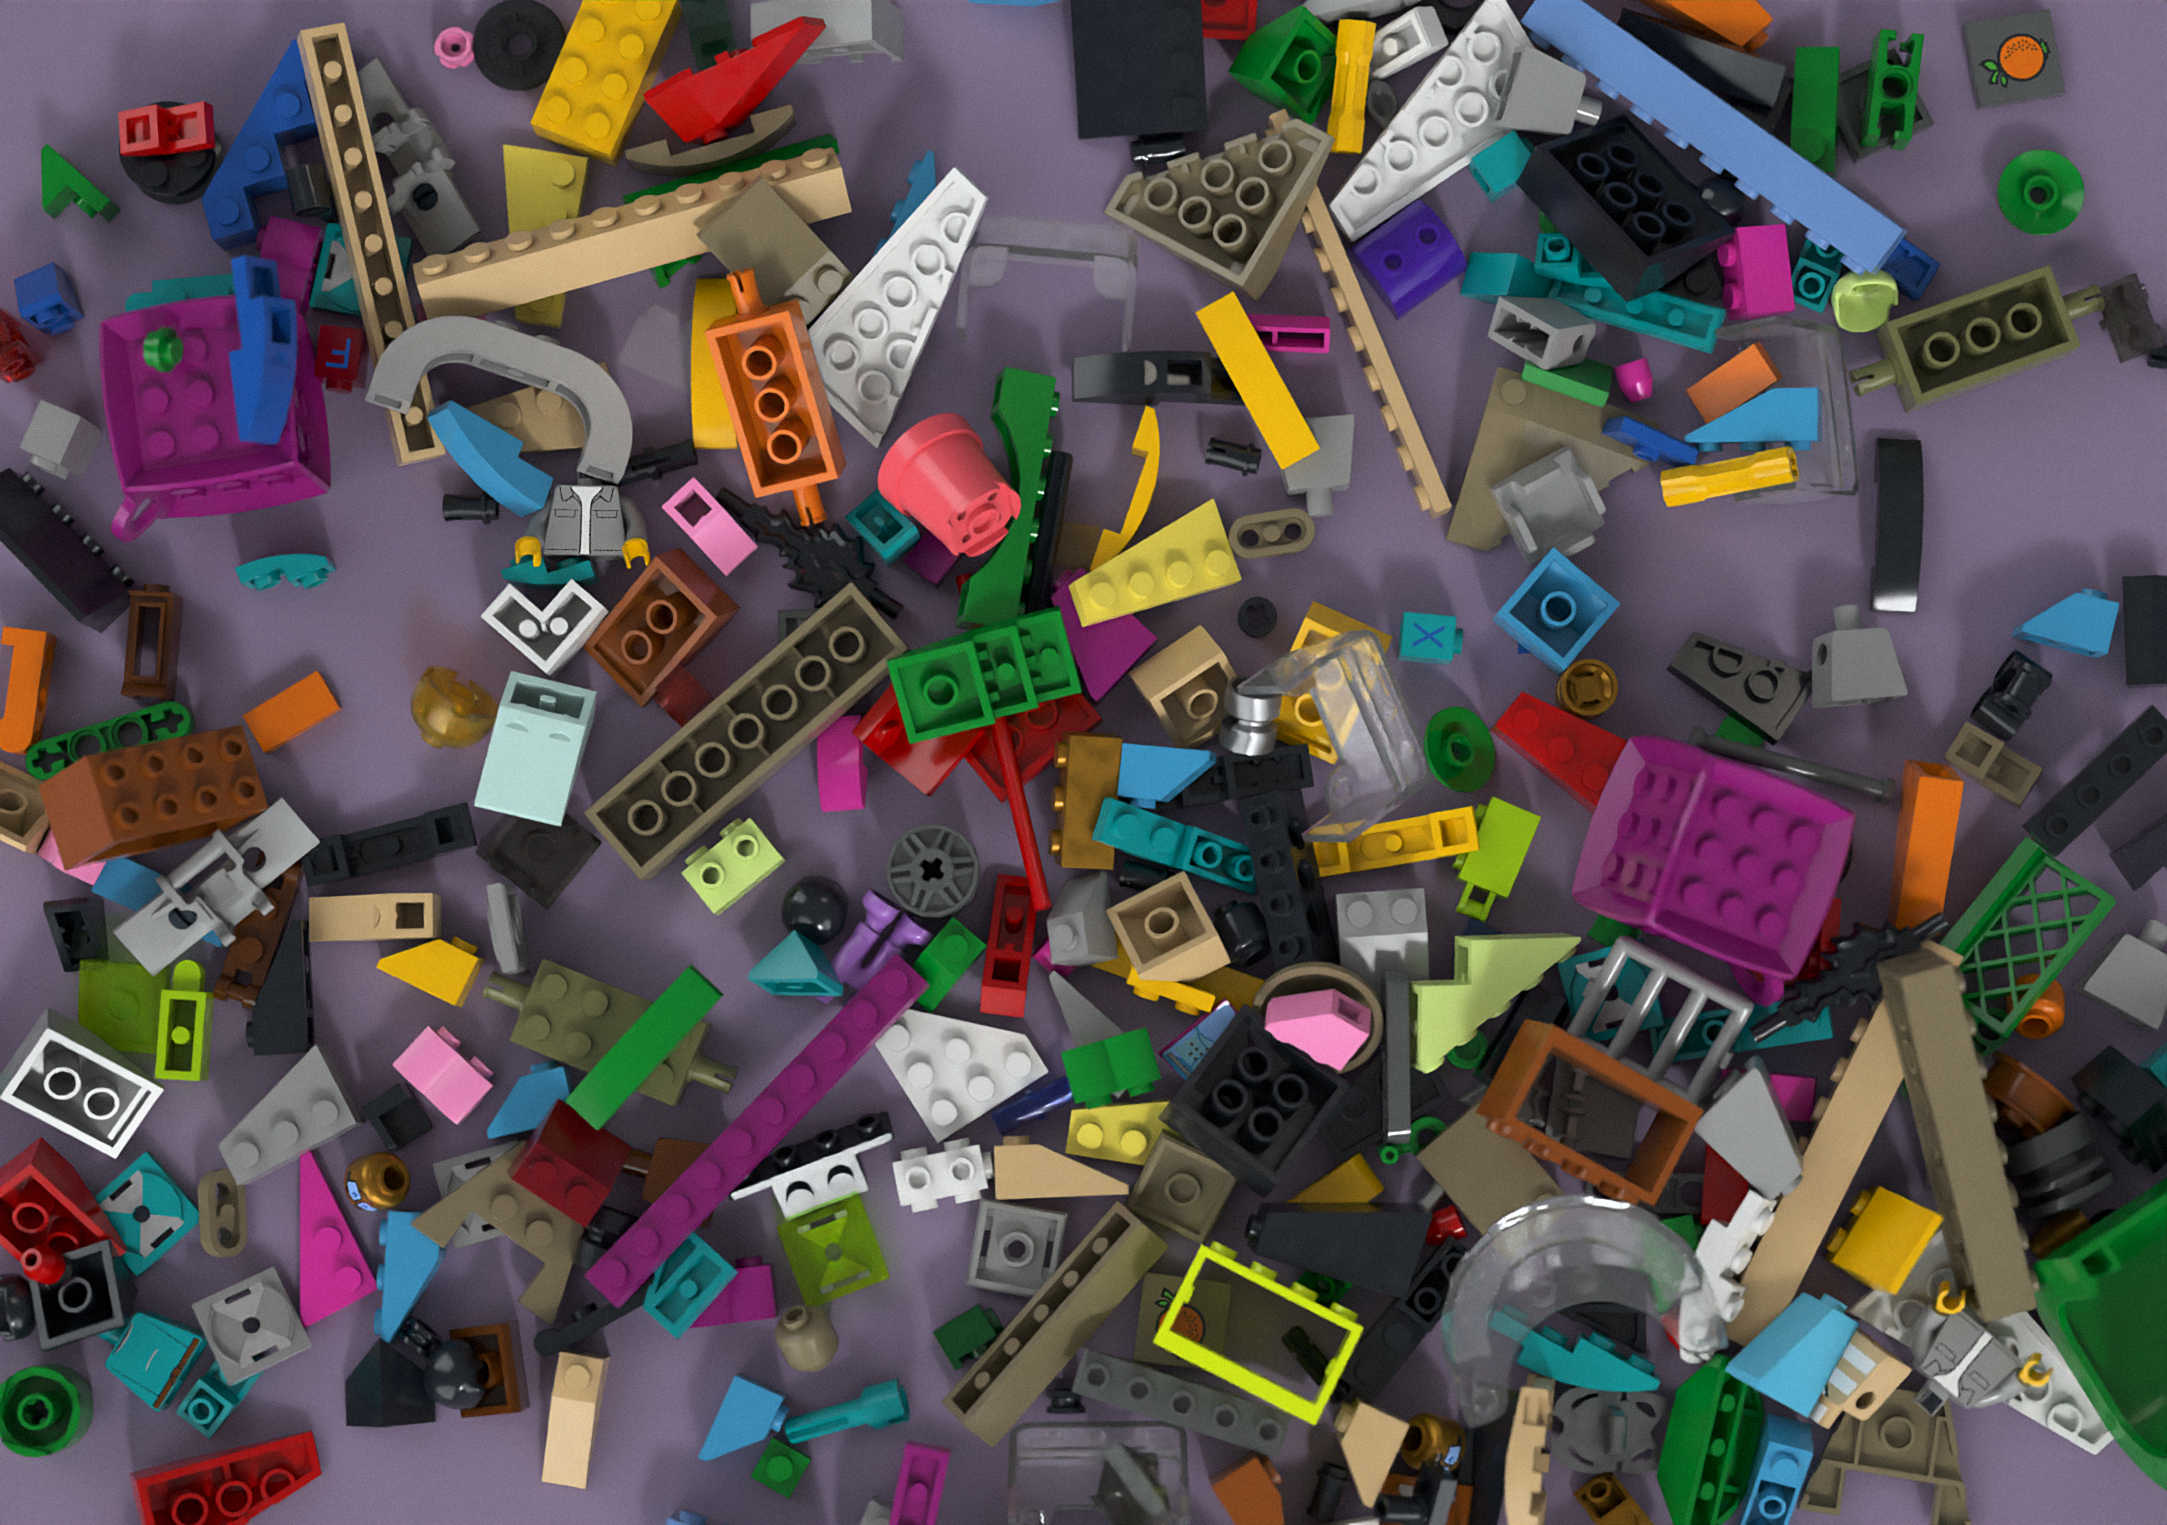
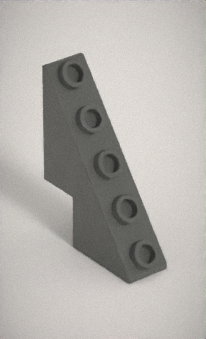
[1072,1348,1292,1458]

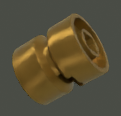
[1555,659,1618,721]

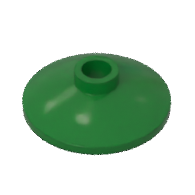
[1997,150,2085,236]
[1424,706,1495,793]

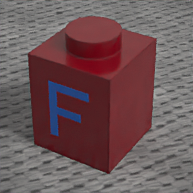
[314,325,370,393]

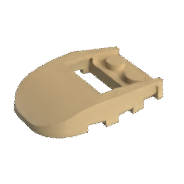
[1505,1373,1555,1525]

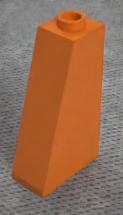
[1638,0,1773,53]
[1888,759,1964,936]

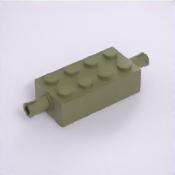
[1849,265,2105,413]
[483,958,739,1106]

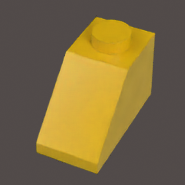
[376,936,485,1007]

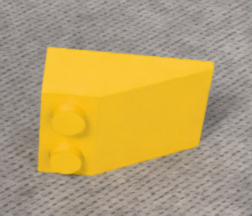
[1273,601,1393,765]
[1824,1185,1943,1295]

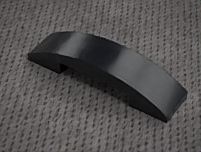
[1870,438,1924,613]
[301,802,477,887]

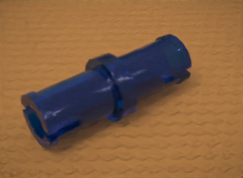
[990,1074,1074,1136]

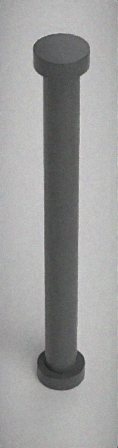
[1687,726,1895,804]

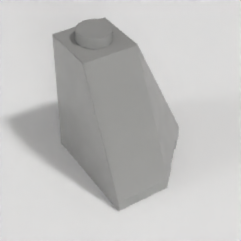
[1694,1055,1804,1202]

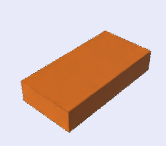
[1685,341,1783,424]
[242,671,342,754]

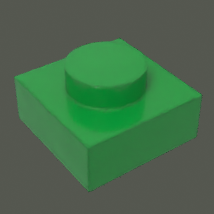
[750,1436,812,1499]

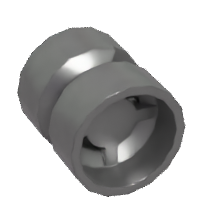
[1219,676,1283,755]

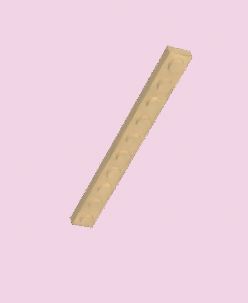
[1264,109,1452,519]

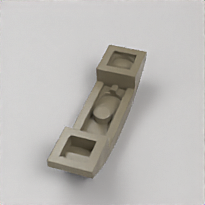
[624,104,797,177]

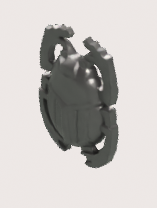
[1550,1386,1671,1474]

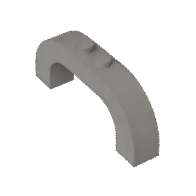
[364,316,633,485]

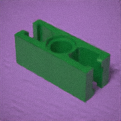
[1860,29,1924,151]

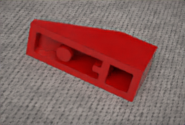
[980,873,1037,1018]

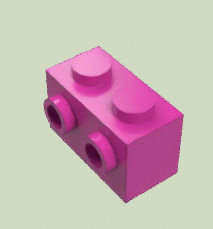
[1717,224,1795,321]

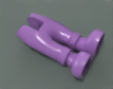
[815,889,936,1008]

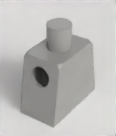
[1491,45,1602,136]
[1487,296,1596,370]
[1278,414,1354,518]
[1812,604,1908,709]
[2073,919,2167,1031]

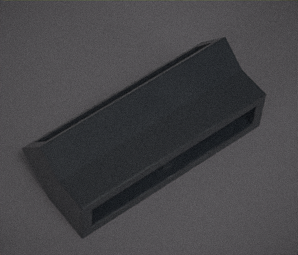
[2122,575,2167,688]
[1472,984,1570,1087]

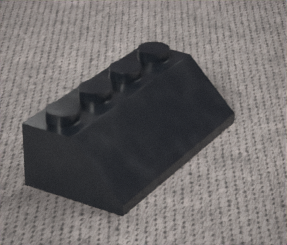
[0,468,135,633]

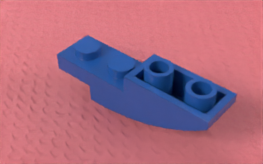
[229,255,297,445]

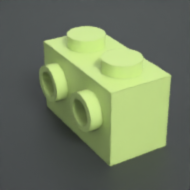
[681,818,786,916]

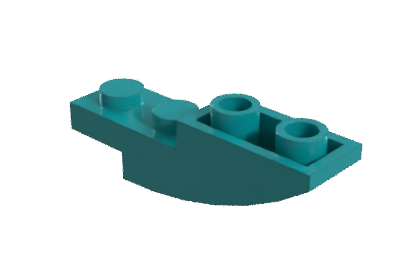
[1092,797,1257,895]
[1649,1000,1835,1062]
[1485,1303,1661,1392]

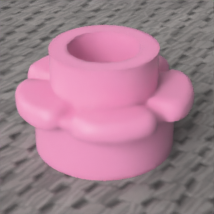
[434,27,474,69]

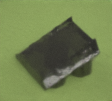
[475,812,602,910]
[1090,1443,1172,1525]

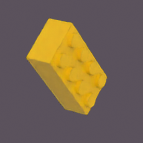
[530,0,683,168]

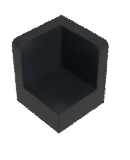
[361,1083,433,1151]

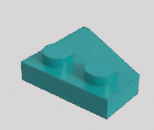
[642,1231,738,1339]

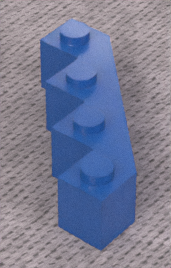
[201,39,319,251]

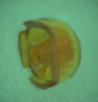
[410,665,499,749]

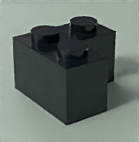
[2071,1044,2167,1174]

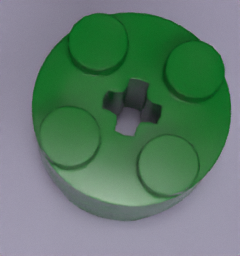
[0,1363,94,1457]

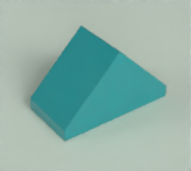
[1460,252,1553,305]
[845,489,921,568]
[748,930,844,996]

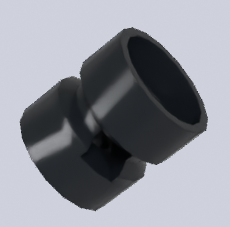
[572,1205,639,1270]

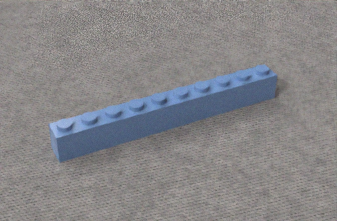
[1520,0,1908,276]

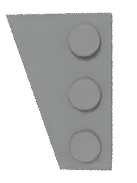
[751,0,904,64]
[218,1044,366,1185]

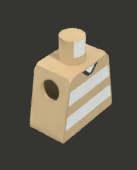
[1809,1327,1912,1429]

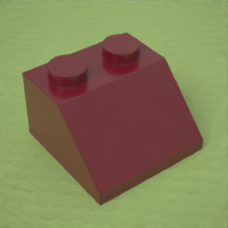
[507,1098,631,1228]

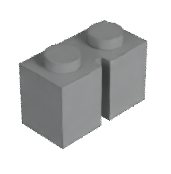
[19,400,103,480]

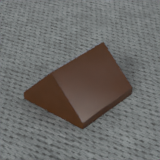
[449,1319,530,1418]

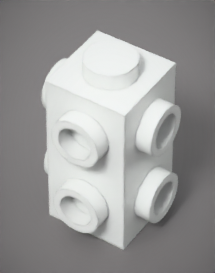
[892,1138,995,1213]

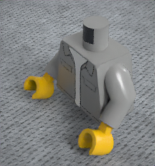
[515,462,652,569]
[1911,1280,2053,1416]

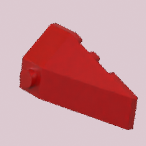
[643,16,826,146]
[129,1430,322,1525]

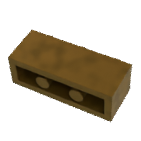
[1048,731,1122,870]

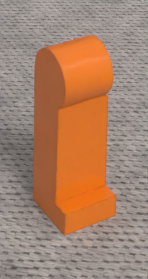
[0,626,57,756]

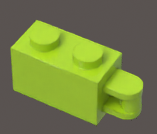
[1452,796,1541,923]
[155,960,215,1081]

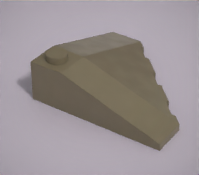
[1104,119,1335,303]
[1445,367,1660,552]

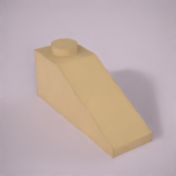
[994,1136,1129,1200]
[542,1349,610,1489]

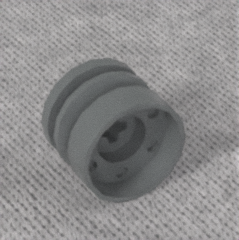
[886,824,981,920]
[2004,1110,2117,1219]

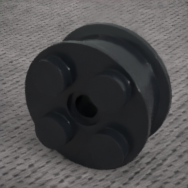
[119,101,223,205]

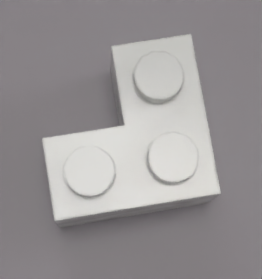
[480,579,610,679]

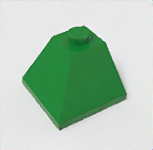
[1228,5,1337,125]

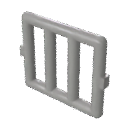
[1567,935,1754,1106]

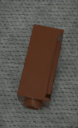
[121,584,183,702]

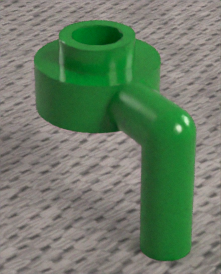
[1377,1115,1447,1164]

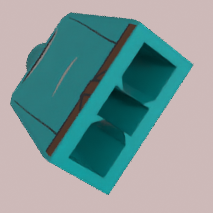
[97,1309,208,1412]

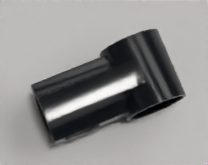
[285,164,339,223]

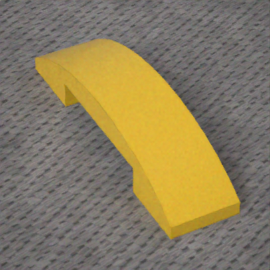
[691,278,738,449]
[1089,406,1160,573]
[1311,806,1481,878]

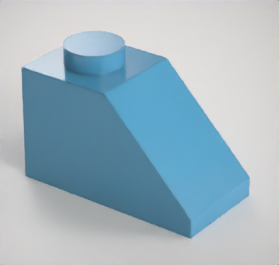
[2012,588,2120,659]
[1117,743,1217,809]
[487,1060,574,1139]
[698,1373,790,1461]

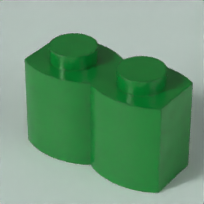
[1060,1027,1162,1110]

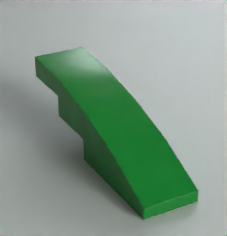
[565,964,724,1131]

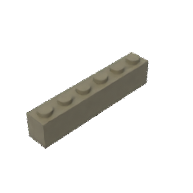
[941,1201,1169,1448]

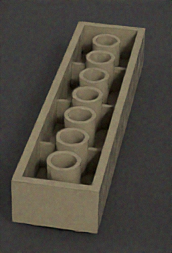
[584,582,912,881]
[1876,948,2039,1323]

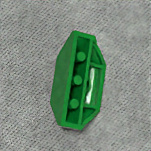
[1656,1354,1765,1525]

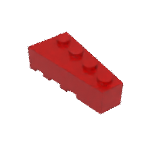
[1490,692,1628,815]

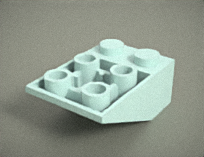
[474,671,597,827]

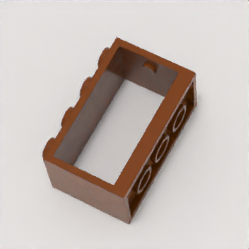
[38,725,269,871]
[1476,1019,1704,1207]

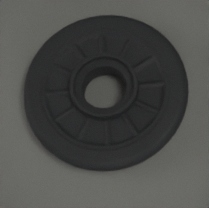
[472,0,566,91]

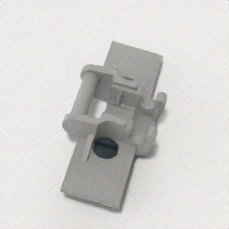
[357,58,482,256]
[113,796,320,977]

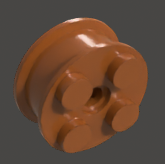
[1981,1051,2075,1141]

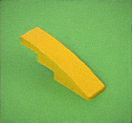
[1195,291,1320,470]

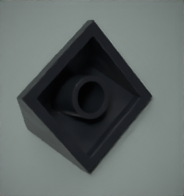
[29,1239,138,1352]

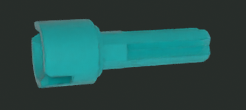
[784,1378,911,1444]

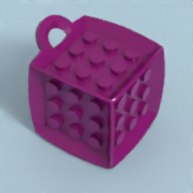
[99,295,331,543]
[1571,735,1856,1006]

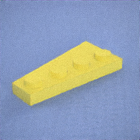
[503,144,590,329]
[1068,498,1242,627]
[1065,1098,1183,1165]

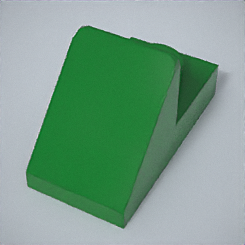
[41,144,121,223]

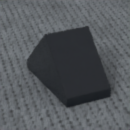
[43,897,109,972]

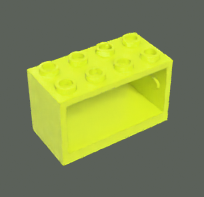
[1153,1240,1364,1425]

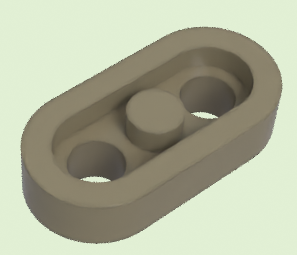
[1228,508,1315,561]
[198,1169,248,1258]

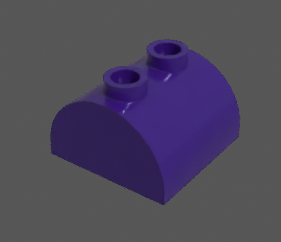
[1346,199,1467,321]

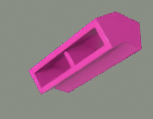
[1247,314,1330,353]

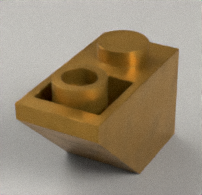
[1573,1472,1654,1525]

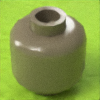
[774,1305,839,1372]

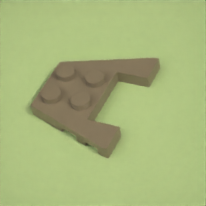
[409,1140,584,1325]
[1796,1388,1972,1525]

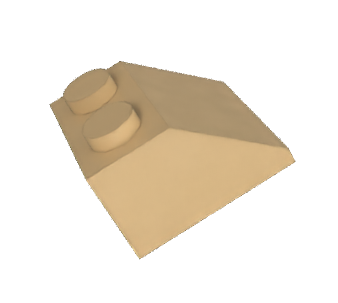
[1128,625,1237,750]
[1106,871,1231,982]
[1333,1396,1409,1508]

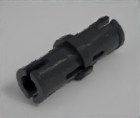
[612,438,699,488]

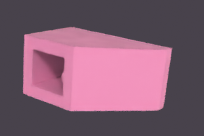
[662,477,758,577]
[1265,989,1371,1071]

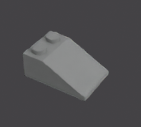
[1333,888,1429,1002]
[0,1007,164,1159]

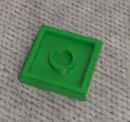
[1521,357,1613,407]

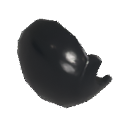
[781,875,849,945]
[0,1273,37,1341]
[424,1338,485,1411]

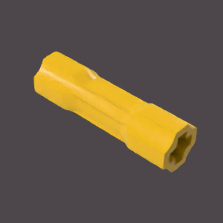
[1327,19,1376,155]
[1660,446,1799,507]

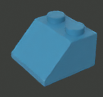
[1492,547,1621,676]

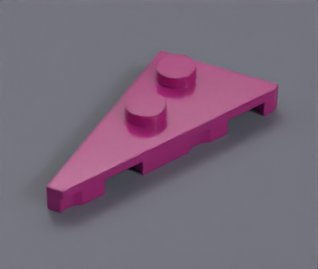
[300,1151,378,1328]

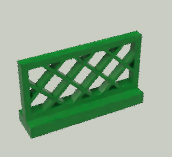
[1939,836,2116,1039]

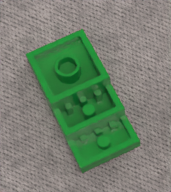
[886,605,1082,744]

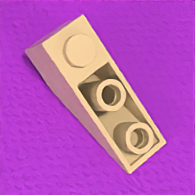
[309,893,442,942]

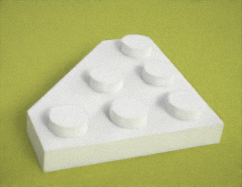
[875,1009,1049,1143]

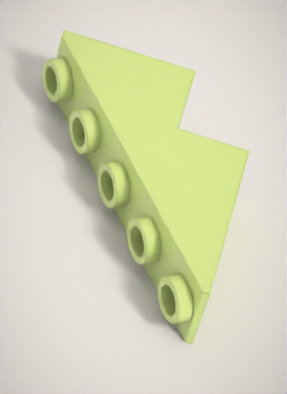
[1408,933,1581,1073]

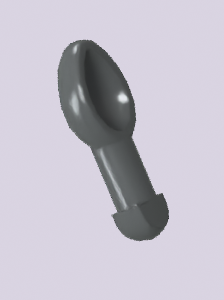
[1365,79,1399,131]

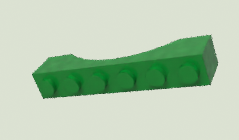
[955,367,1060,631]

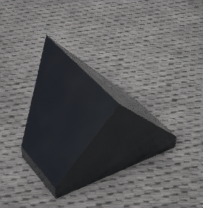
[345,1338,436,1428]

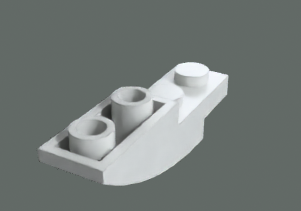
[1679,1190,1777,1364]

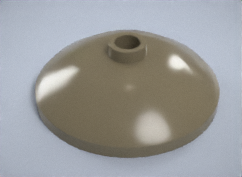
[1252,962,1384,1074]

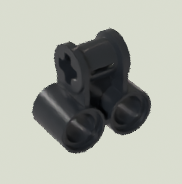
[1970,649,2053,742]

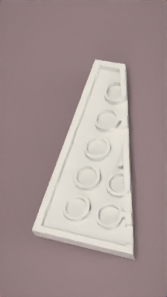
[1326,0,1534,242]
[808,166,989,449]
[1847,1226,2114,1455]

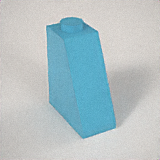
[1725,1292,1860,1417]

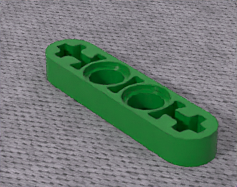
[25,701,195,781]

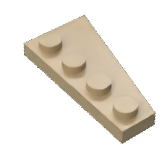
[466,362,634,454]

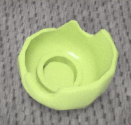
[1831,269,1899,332]

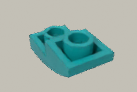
[1534,233,1612,287]
[1791,237,1844,314]
[235,554,337,591]
[501,554,600,590]
[175,1354,266,1439]

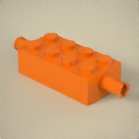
[705,267,847,526]

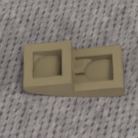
[1943,721,2043,809]

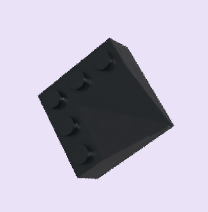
[1158,1003,1351,1199]

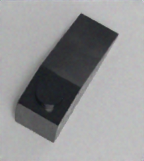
[246,920,315,1056]

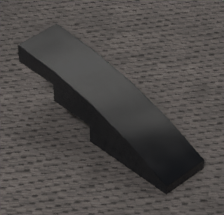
[1618,8,1787,108]
[1140,743,1315,813]

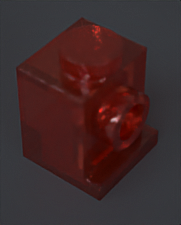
[653,663,715,727]

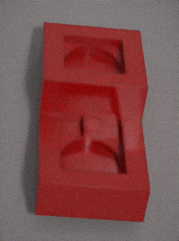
[118,101,215,156]

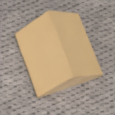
[0,761,51,855]

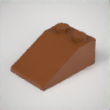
[582,547,740,708]
[1208,1450,1284,1525]

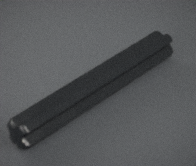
[1024,451,1073,615]

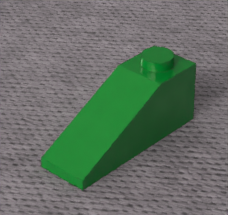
[1790,46,1840,178]

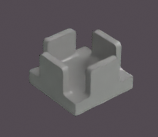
[1489,446,1607,565]

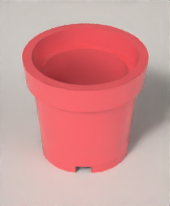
[878,413,1021,557]

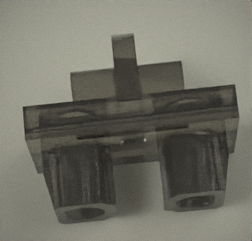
[2096,273,2164,363]

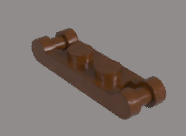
[213,850,304,1010]

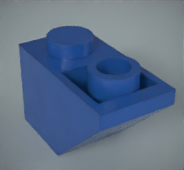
[14,262,85,335]

